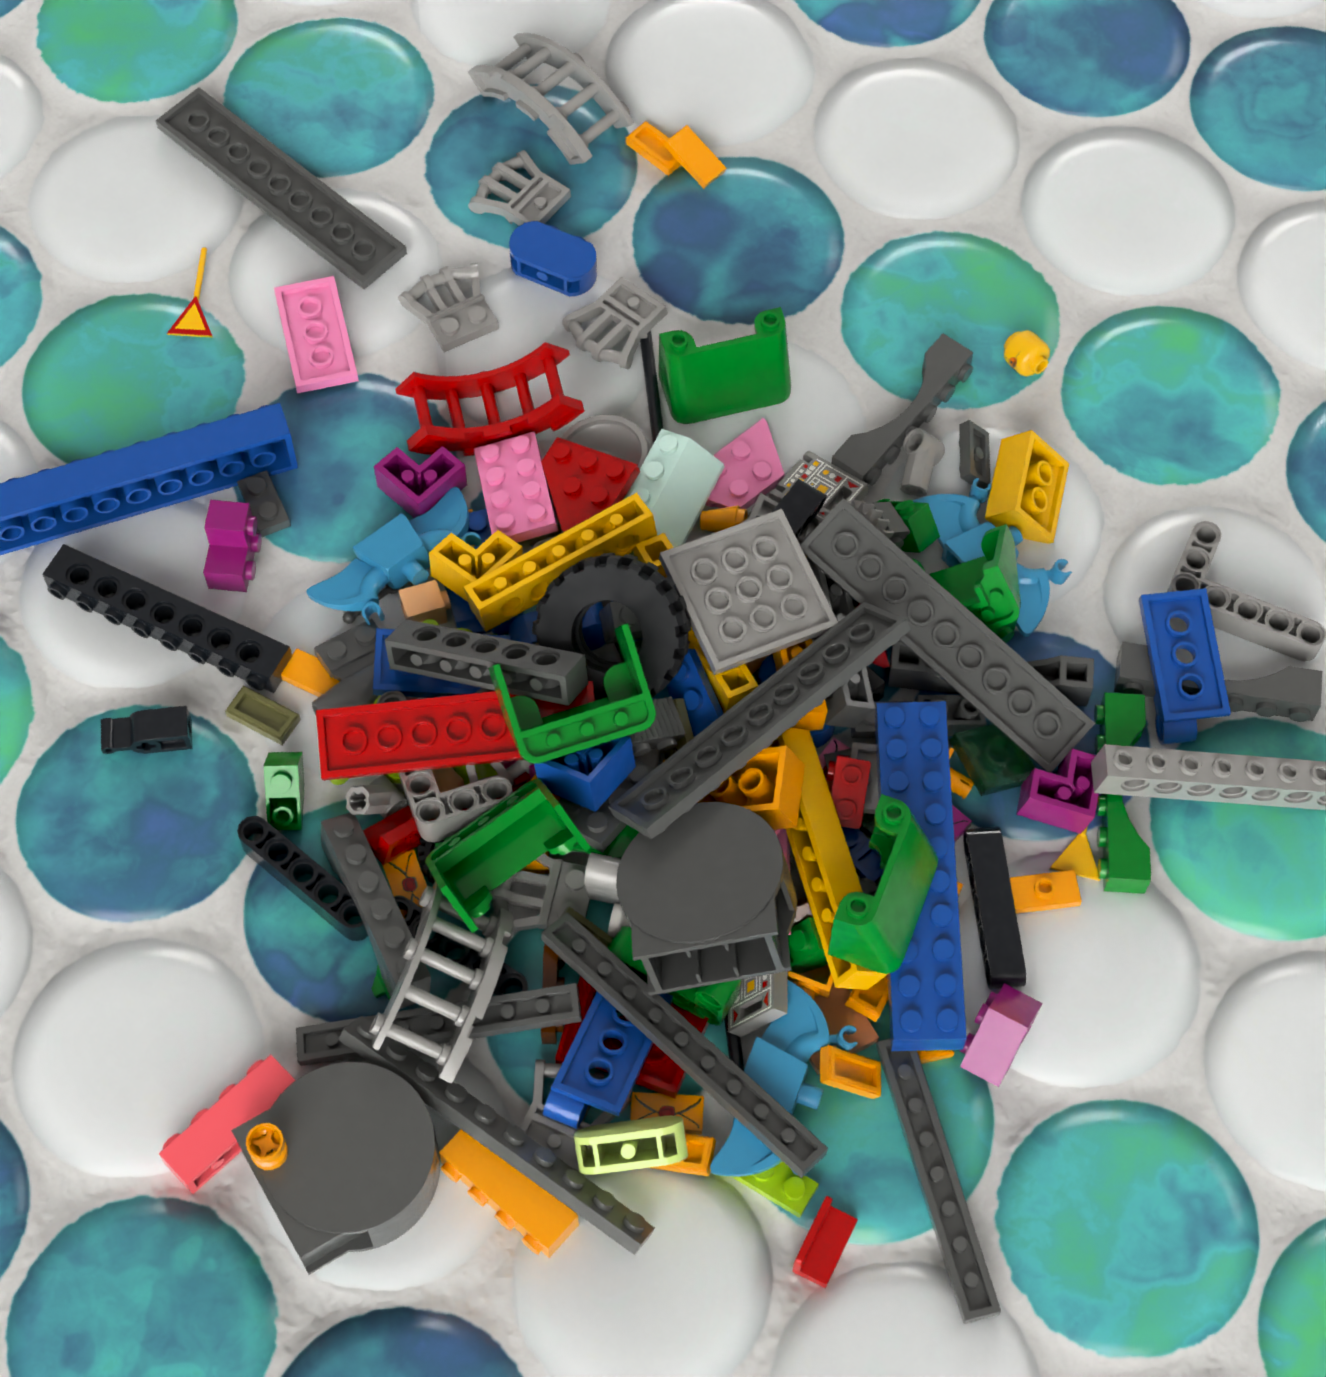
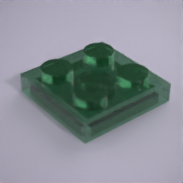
[949,724,1035,796]

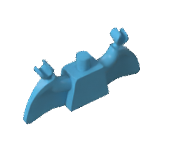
[913,478,1072,637]
[306,487,481,625]
[710,980,858,1177]

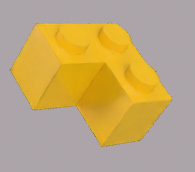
[429,530,523,602]

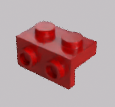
[826,754,871,829]

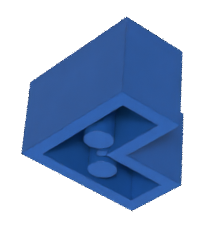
[534,736,636,812]

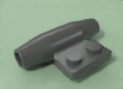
[312,619,379,715]

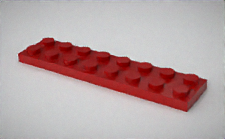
[316,681,595,781]

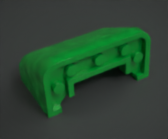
[658,307,791,424]
[911,524,1021,630]
[828,794,938,974]

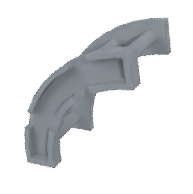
[468,33,634,165]
[369,881,513,1084]

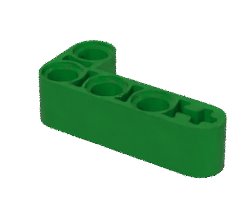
[607,926,741,1026]

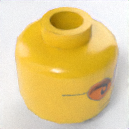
[1004,330,1050,377]

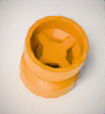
[246,1123,288,1170]

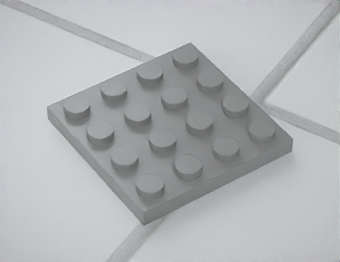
[659,509,838,675]

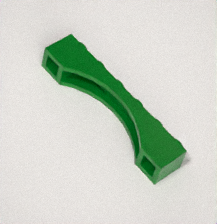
[1094,692,1151,894]

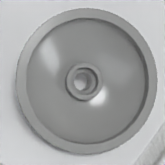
[561,415,649,469]

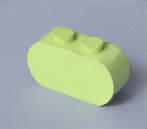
[573,1115,688,1175]

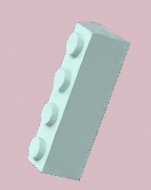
[624,429,725,555]

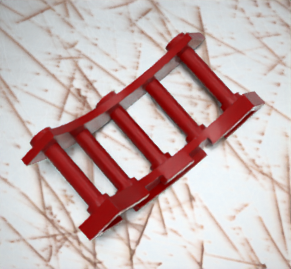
[395,342,585,456]

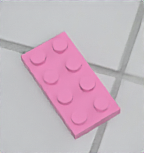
[274,276,359,394]
[474,431,559,543]

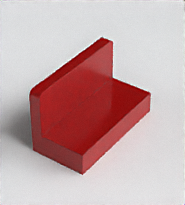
[363,805,435,865]
[792,1195,858,1288]

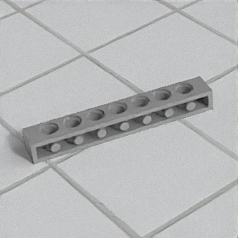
[1091,744,1326,810]

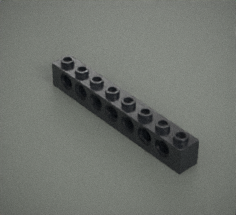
[42,544,292,693]

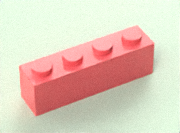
[159,1055,296,1194]

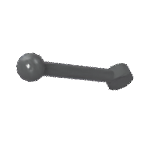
[343,585,399,624]

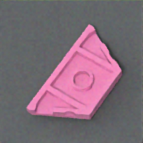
[705,418,784,509]

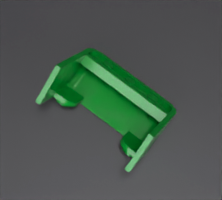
[488,624,656,764]
[425,779,591,933]

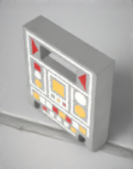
[769,451,868,528]
[728,971,788,1037]

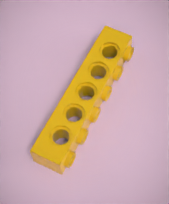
[463,493,657,632]

